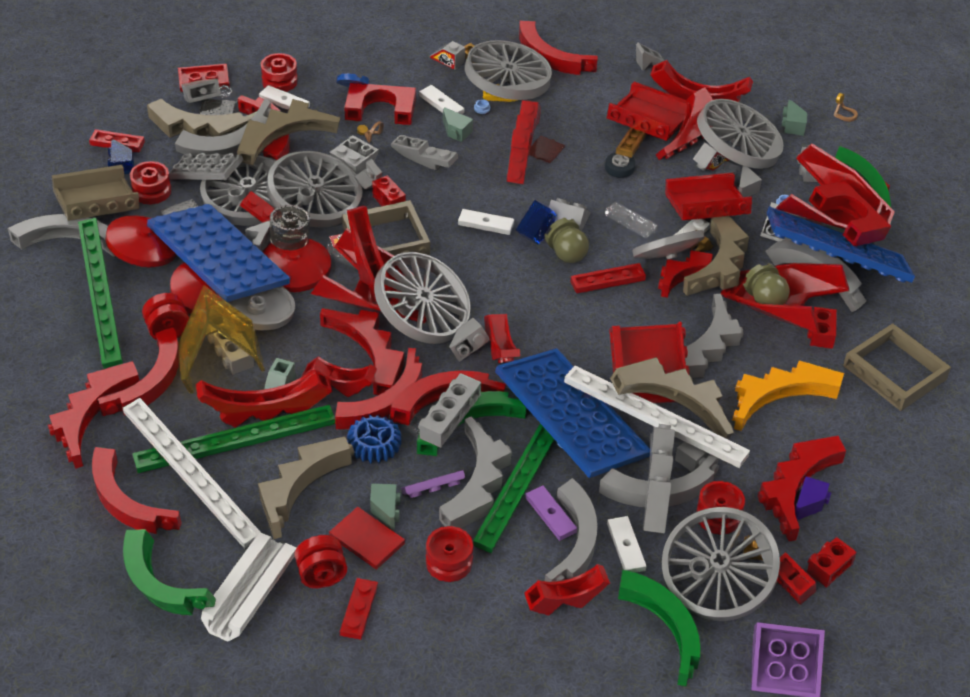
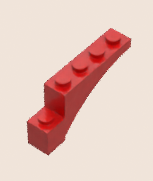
[656,88,713,160]
[347,206,398,305]

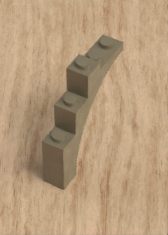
[237,99,340,165]
[683,216,749,296]
[610,357,734,439]

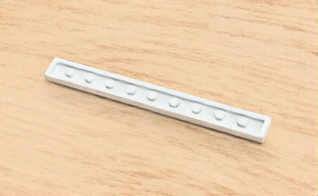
[564,366,750,468]
[123,398,260,549]

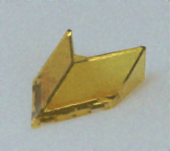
[178,286,265,394]

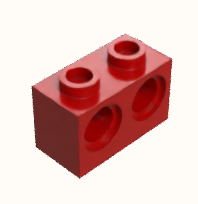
[372,175,406,206]
[807,307,837,349]
[807,537,857,588]
[777,552,816,605]

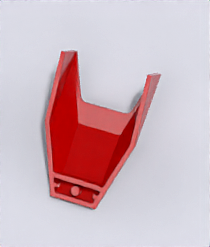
[776,143,895,229]
[311,228,431,323]
[720,263,849,333]

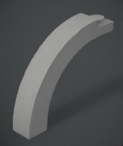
[175,99,271,155]
[8,214,115,257]
[765,239,866,312]
[599,454,719,507]
[545,478,597,582]

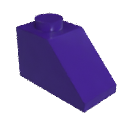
[795,477,831,520]

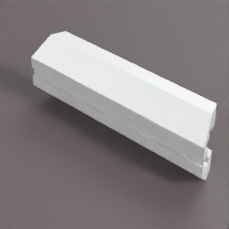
[201,532,296,642]

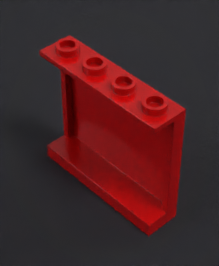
[607,81,687,141]
[665,173,752,220]
[609,322,690,404]

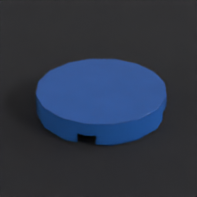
[336,73,370,87]

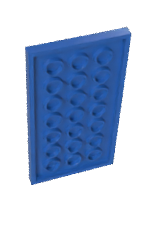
[147,204,290,302]
[766,206,915,283]
[495,348,650,478]

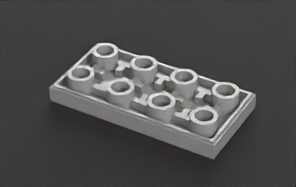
[169,153,243,180]

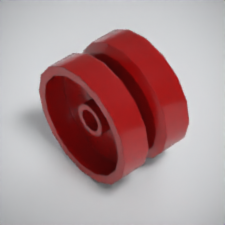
[261,53,298,92]
[130,161,171,205]
[142,293,190,340]
[696,481,745,535]
[426,526,473,582]
[294,535,347,589]

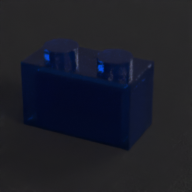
[516,200,557,245]

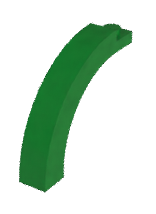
[835,146,891,243]
[417,391,527,456]
[123,529,216,615]
[618,570,700,686]

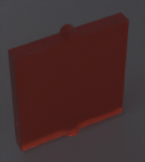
[529,136,565,163]

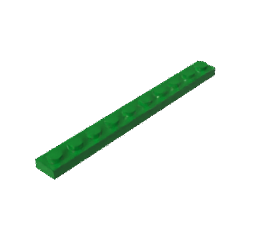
[78,218,123,368]
[132,405,335,473]
[473,423,555,554]

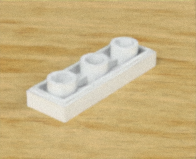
[259,85,310,110]
[419,85,464,114]
[458,209,514,235]
[607,516,646,572]

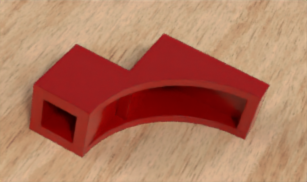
[658,250,713,298]
[484,314,520,364]
[301,356,377,398]
[524,564,610,615]

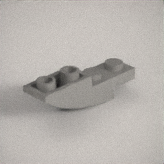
[391,135,458,170]

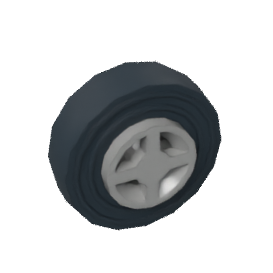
[605,152,636,178]

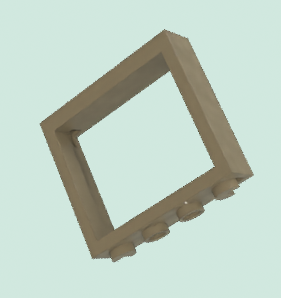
[342,200,430,256]
[843,323,951,411]

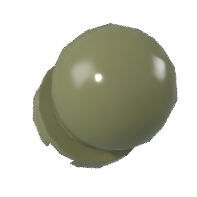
[545,218,589,263]
[743,263,790,305]

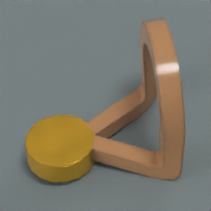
[834,93,858,122]
[357,121,384,143]

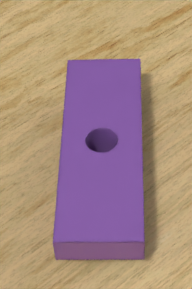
[401,470,465,498]
[525,486,577,541]

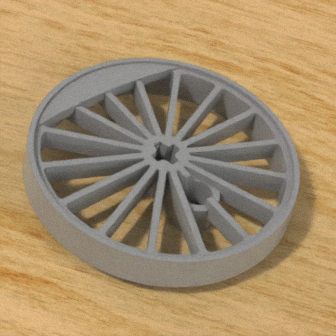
[465,40,552,100]
[697,99,784,169]
[267,151,362,227]
[200,156,294,226]
[374,252,471,344]
[662,507,780,621]

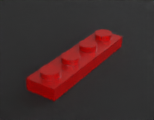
[570,263,646,294]

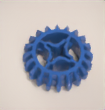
[347,415,402,464]

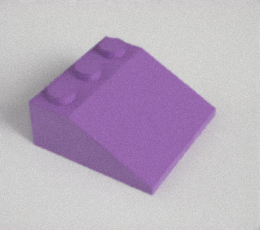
[751,622,825,697]

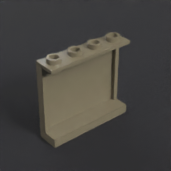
[52,165,139,221]

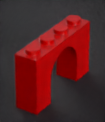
[345,83,416,125]
[808,181,891,246]

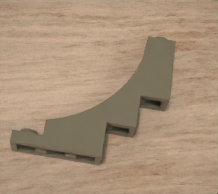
[147,98,257,138]
[258,436,354,539]

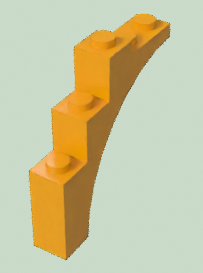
[732,360,844,431]

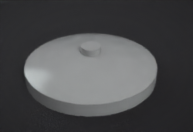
[632,230,705,260]
[219,286,295,330]

